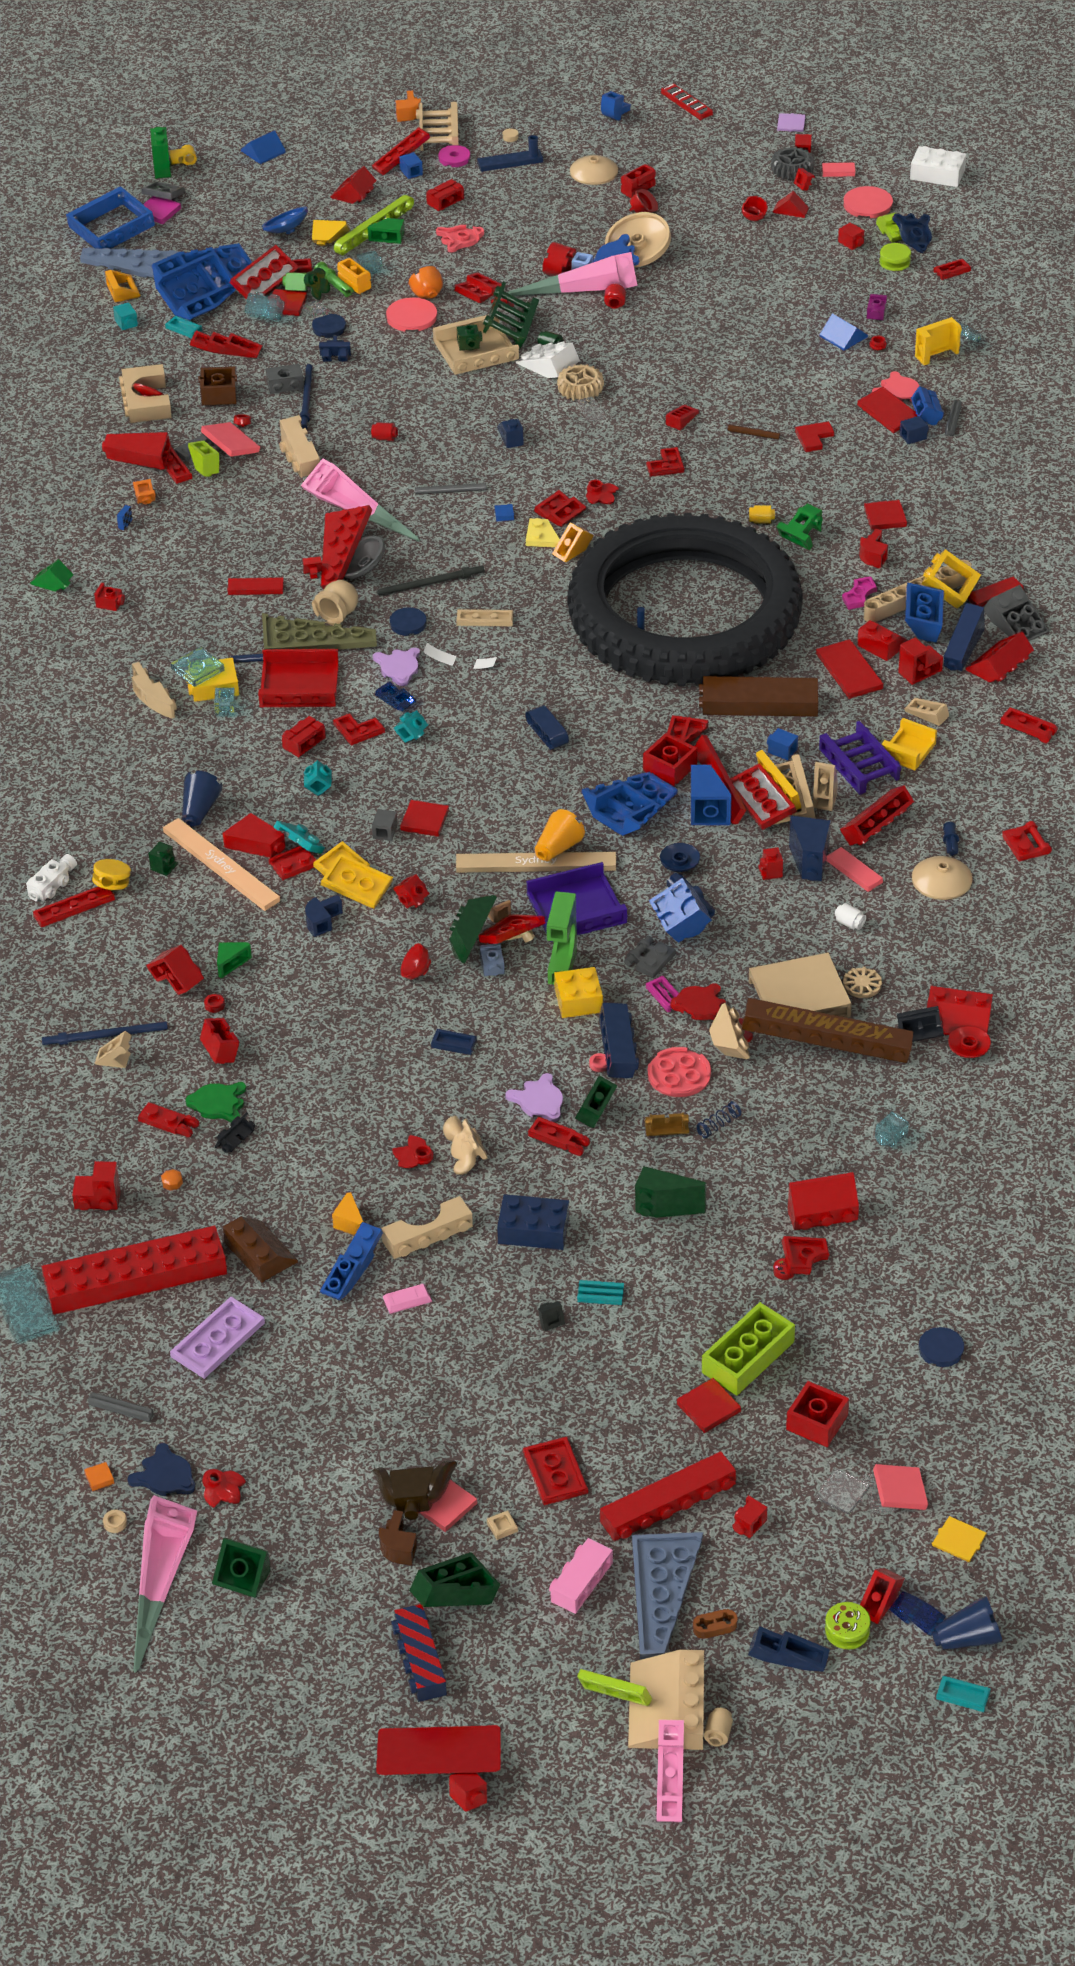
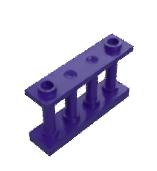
[819,721,901,795]

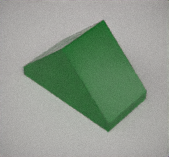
[217,942,252,979]

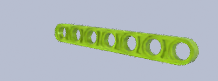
[334,195,414,256]

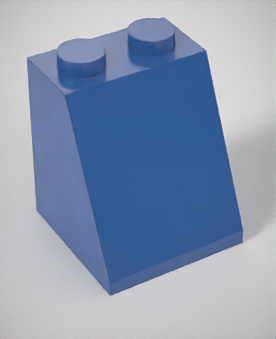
[691,765,731,825]

